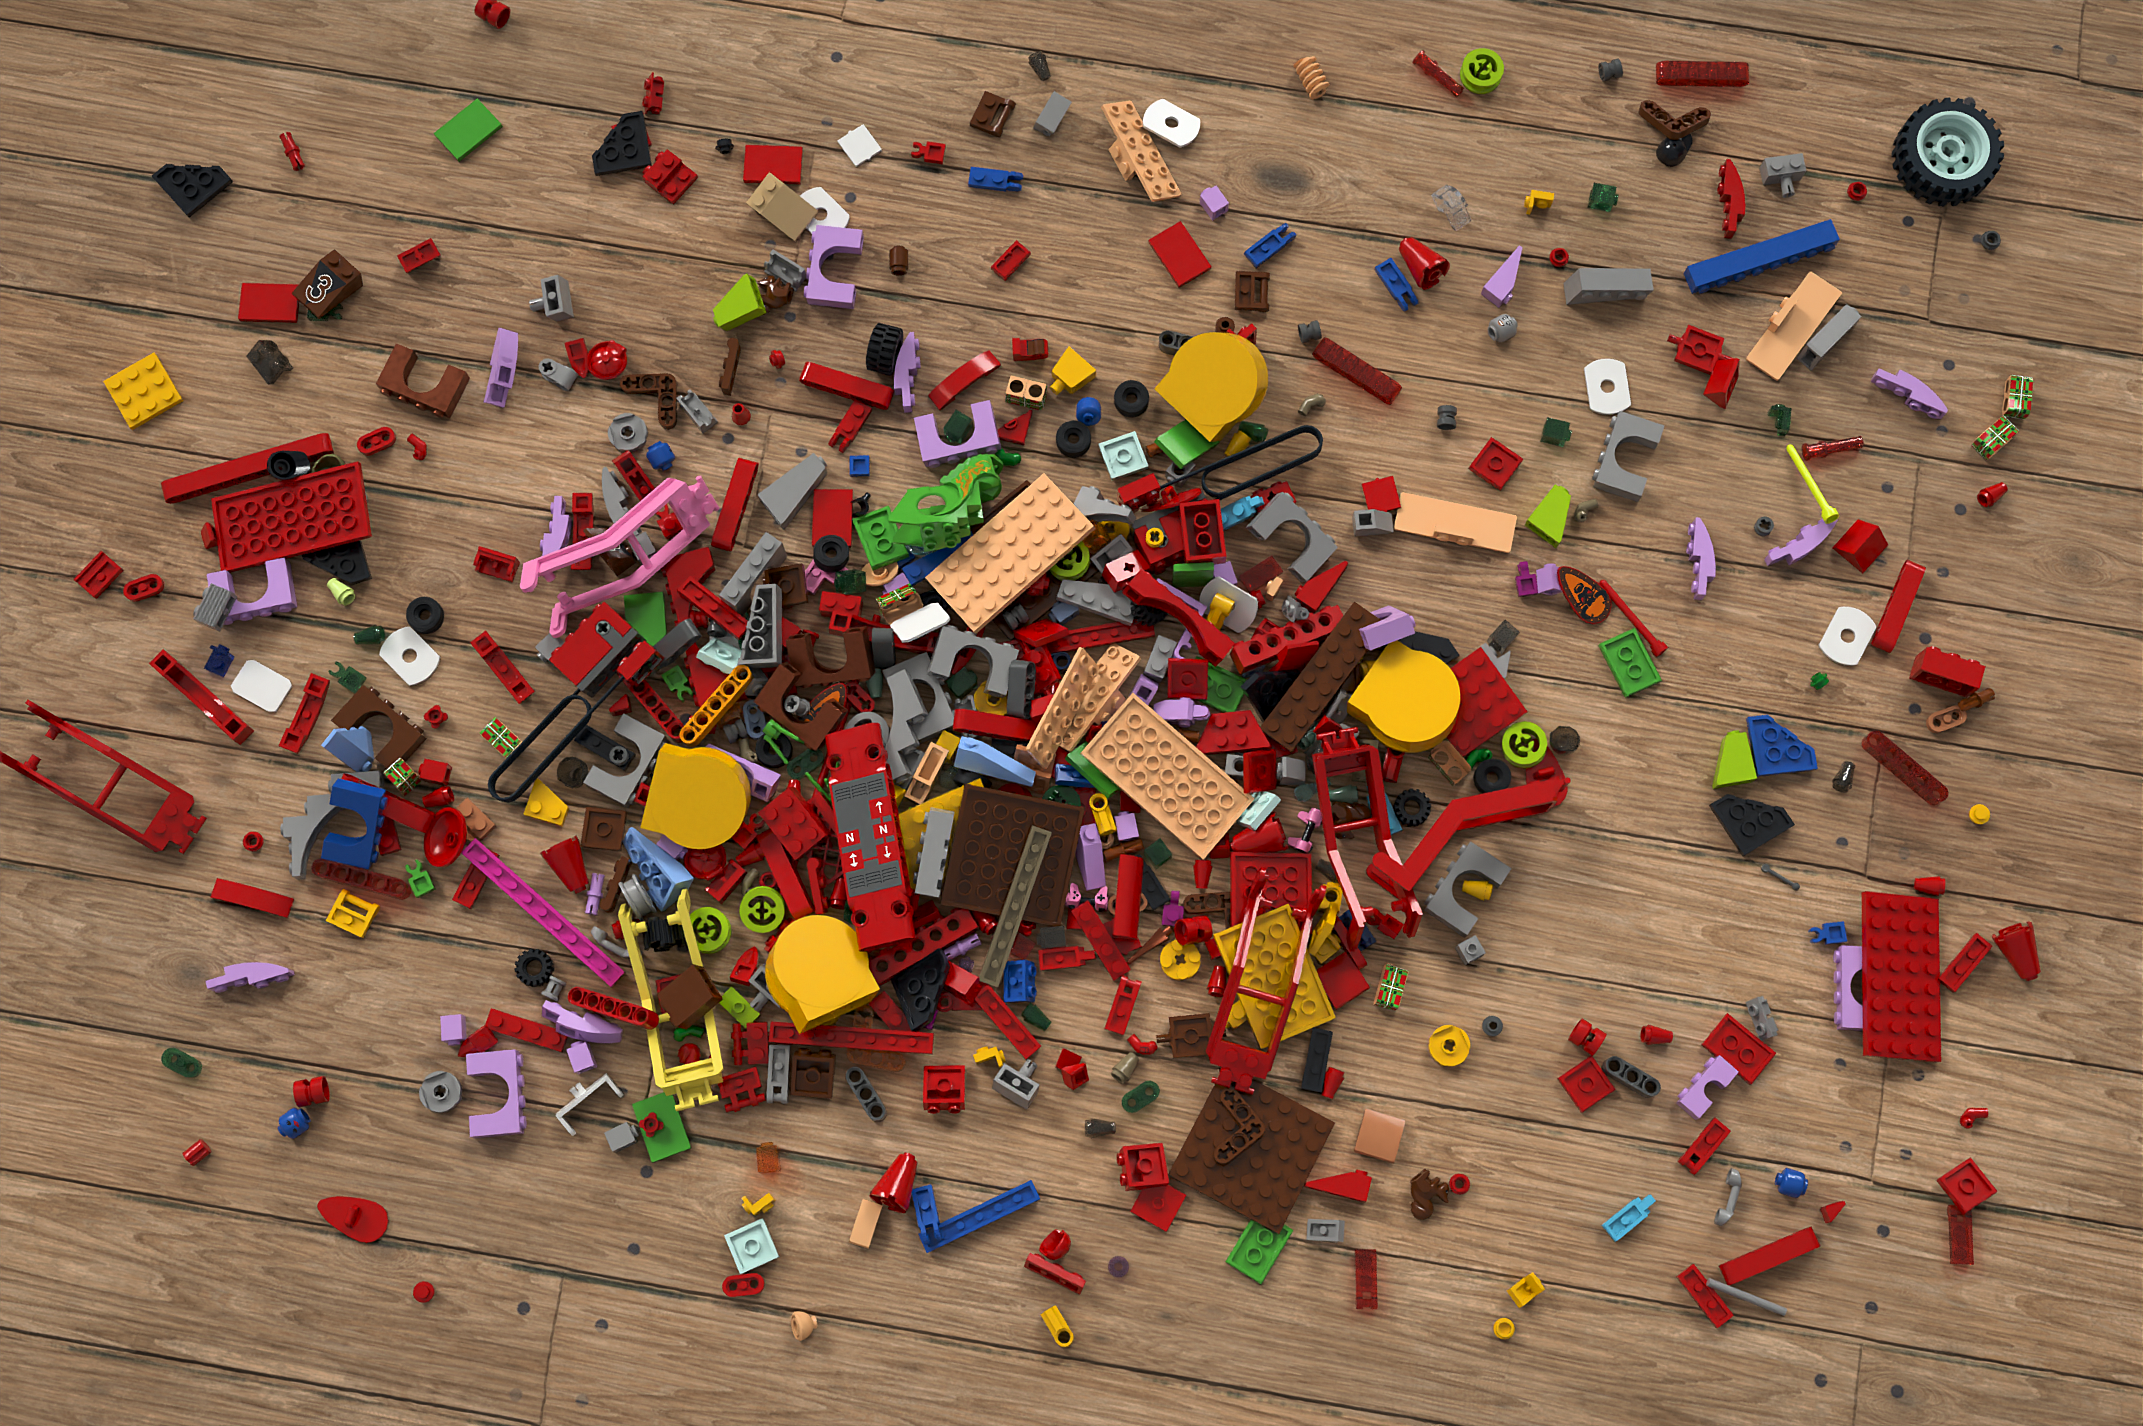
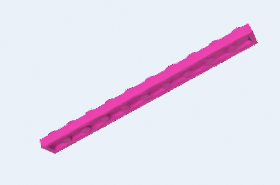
[462,838,625,988]

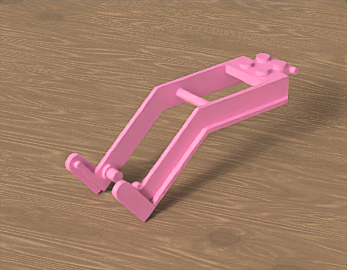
[520,476,719,638]

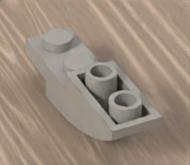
[602,467,642,536]

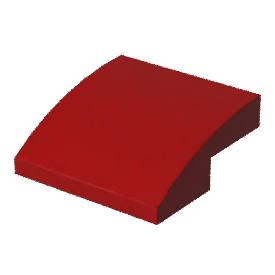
[1269,641,1319,672]
[1316,951,1370,1010]

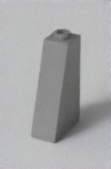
[1796,304,1862,371]
[758,453,827,530]

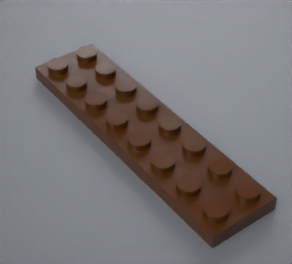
[1261,602,1381,753]

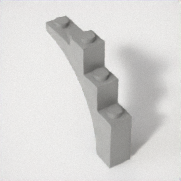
[1074,486,1136,525]
[884,669,928,785]
[280,771,384,880]

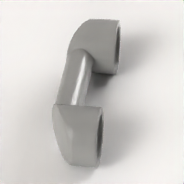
[591,926,643,959]
[1714,1168,1742,1226]

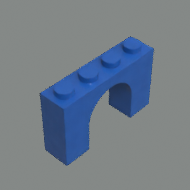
[321,778,388,870]

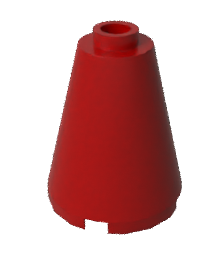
[1399,237,1450,290]
[1230,811,1289,853]
[540,835,589,894]
[1992,921,2041,981]
[869,1152,918,1214]

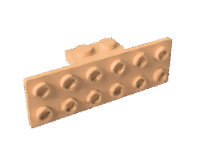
[1101,101,1181,202]
[1746,272,1842,381]
[1394,492,1517,553]
[1059,644,1141,752]
[1026,647,1099,769]

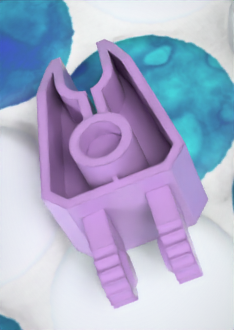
[1154,697,1211,728]

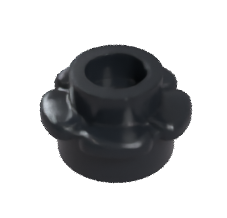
[715,138,734,154]

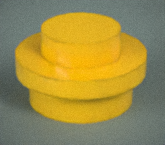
[1969,804,1990,825]
[1493,1318,1515,1339]

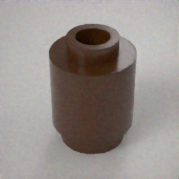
[889,245,908,276]
[1215,317,1235,333]

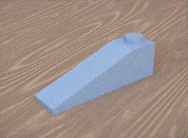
[321,726,374,772]
[623,827,694,912]

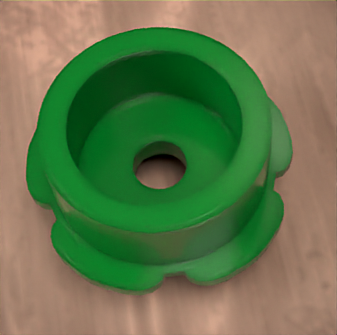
[1810,672,1829,690]

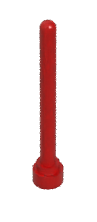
[1599,580,1669,658]

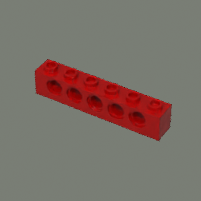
[1229,605,1344,675]
[868,907,979,987]

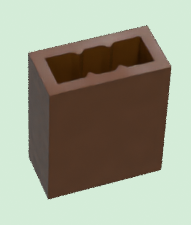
[657,964,723,1029]

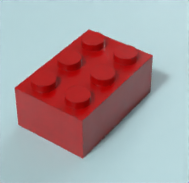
[1179,499,1227,564]
[1909,646,1986,698]
[758,787,831,860]

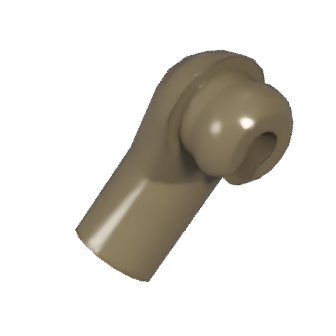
[1298,393,1326,416]
[1574,499,1598,522]
[739,739,759,764]
[741,868,759,897]

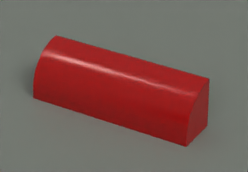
[1113,854,1144,940]

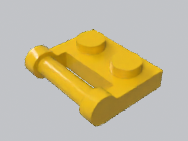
[326,889,380,938]

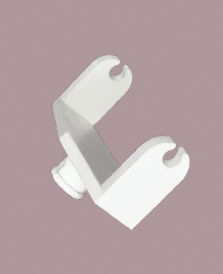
[556,1073,624,1136]

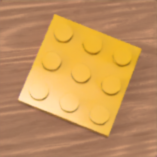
[103,352,183,430]

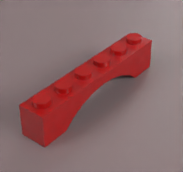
[1122,569,1235,667]
[829,610,939,656]
[149,649,254,745]

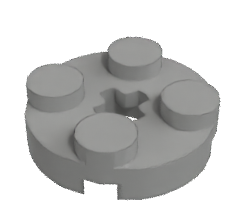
[608,413,648,452]
[419,1071,462,1113]

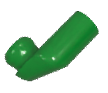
[995,447,1021,466]
[1466,748,1492,770]
[673,1025,705,1042]

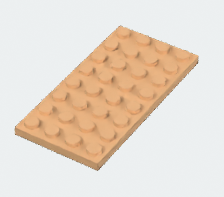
[925,473,1095,633]
[1080,693,1255,860]

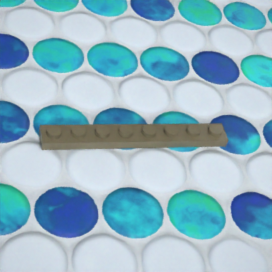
[979,825,1052,987]

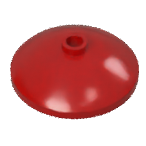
[424,807,467,867]

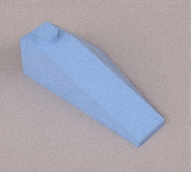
[954,736,1036,787]

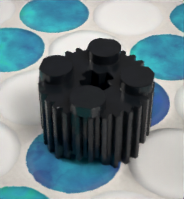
[642,917,685,952]

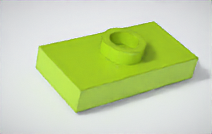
[719,986,761,1030]

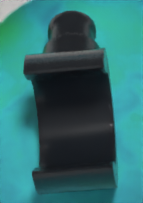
[850,492,871,517]

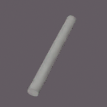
[1706,1278,1787,1316]

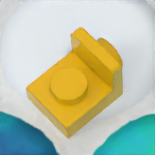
[1524,190,1554,215]
[1308,933,1341,965]
[1226,1000,1248,1031]

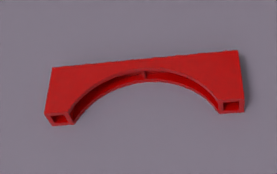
[661,547,748,709]

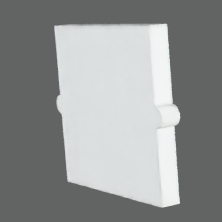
[837,124,882,167]

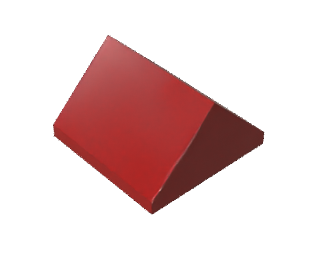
[1703,358,1740,409]
[1832,519,1888,574]

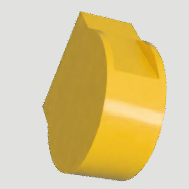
[1154,332,1268,442]
[1347,640,1460,753]
[640,743,751,849]
[765,915,880,1034]

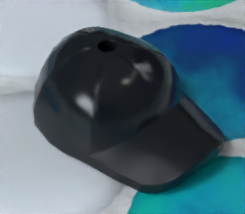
[1656,134,1693,167]
[267,451,310,480]

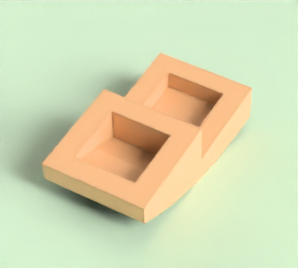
[849,1199,883,1249]

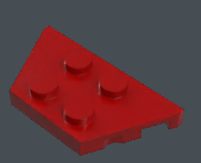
[1196,710,1272,755]

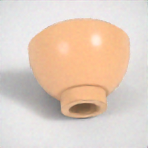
[791,1311,817,1341]

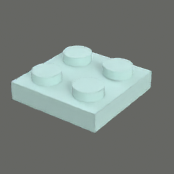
[1098,431,1149,481]
[696,637,742,674]
[1236,791,1281,830]
[724,1218,779,1274]

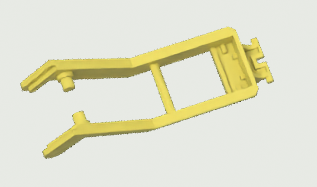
[618,888,724,1112]

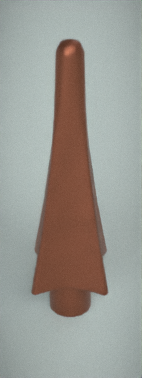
[1127,925,1173,965]

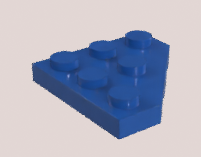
[1746,715,1818,777]

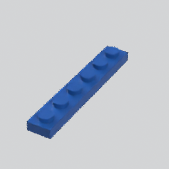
[918,1180,1040,1253]

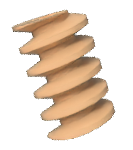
[1293,56,1330,100]

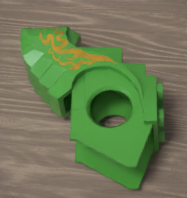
[889,454,1003,552]

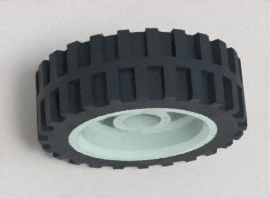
[1892,97,2004,207]

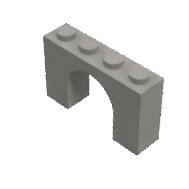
[1592,411,1664,502]
[1246,492,1338,582]
[719,532,787,617]
[927,625,1019,698]
[883,652,954,744]
[583,713,668,808]
[1424,841,1512,938]

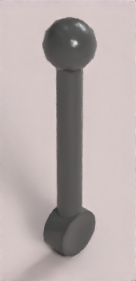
[1761,864,1800,890]

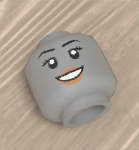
[1487,314,1518,343]

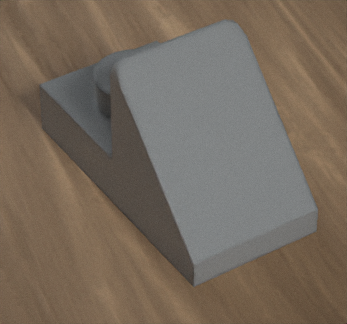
[1090,534,1133,574]
[1479,643,1511,679]
[1306,1219,1345,1243]

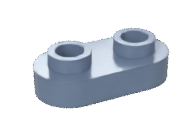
[743,700,767,740]

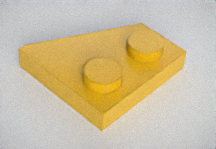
[524,778,569,827]

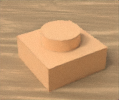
[1265,576,1283,601]

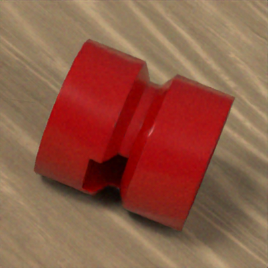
[474,0,511,29]
[1174,915,1213,946]
[1568,1018,1607,1056]
[293,1076,330,1108]

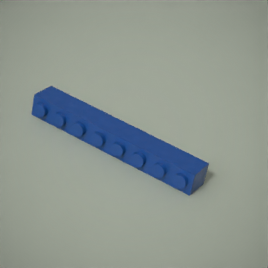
[1683,219,1840,294]

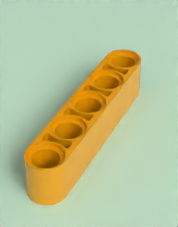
[679,665,754,747]

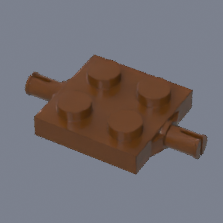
[1156,1013,1227,1059]

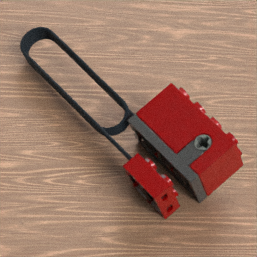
[1117,425,1323,575]
[488,602,664,803]

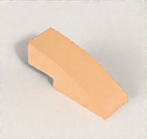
[904,742,949,804]

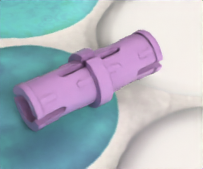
[585,873,605,916]
[944,933,982,961]

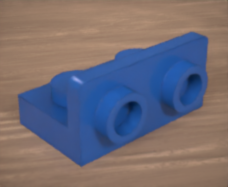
[1004,960,1037,1003]

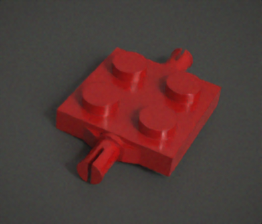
[1667,324,1732,375]
[1019,642,1062,698]

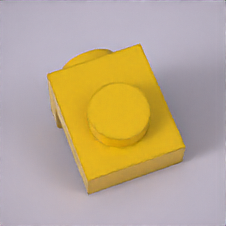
[973,1046,1006,1069]
[742,1193,776,1216]
[1507,1272,1545,1308]

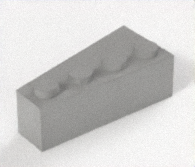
[1563,268,1653,305]
[737,584,782,669]
[913,807,955,897]

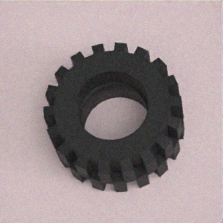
[866,323,904,376]

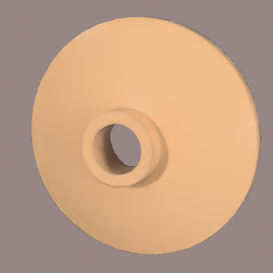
[860,562,899,586]

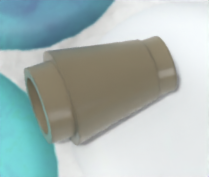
[1111,1052,1139,1084]

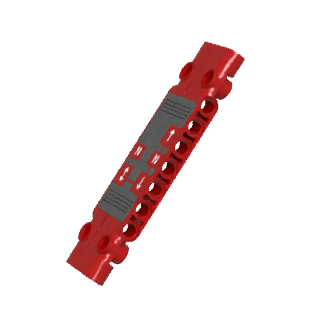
[825,723,916,952]

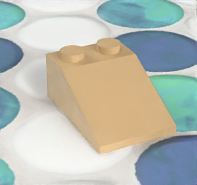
[746,172,818,242]

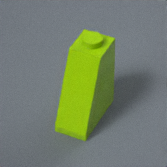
[713,274,766,331]
[1524,484,1571,548]
[1712,730,1757,789]

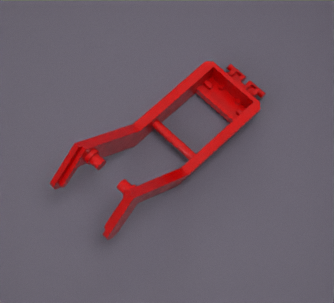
[0,699,207,854]
[1312,727,1423,950]
[1366,776,1571,900]
[1206,867,1326,1095]

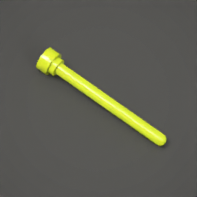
[1786,444,1840,524]

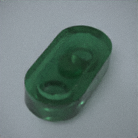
[787,748,824,780]
[161,1048,202,1078]
[1122,1081,1160,1113]

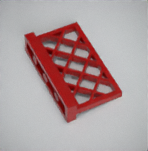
[806,791,843,886]

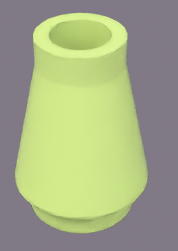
[327,578,355,606]

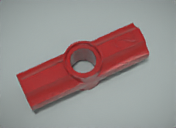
[1381,747,1405,783]

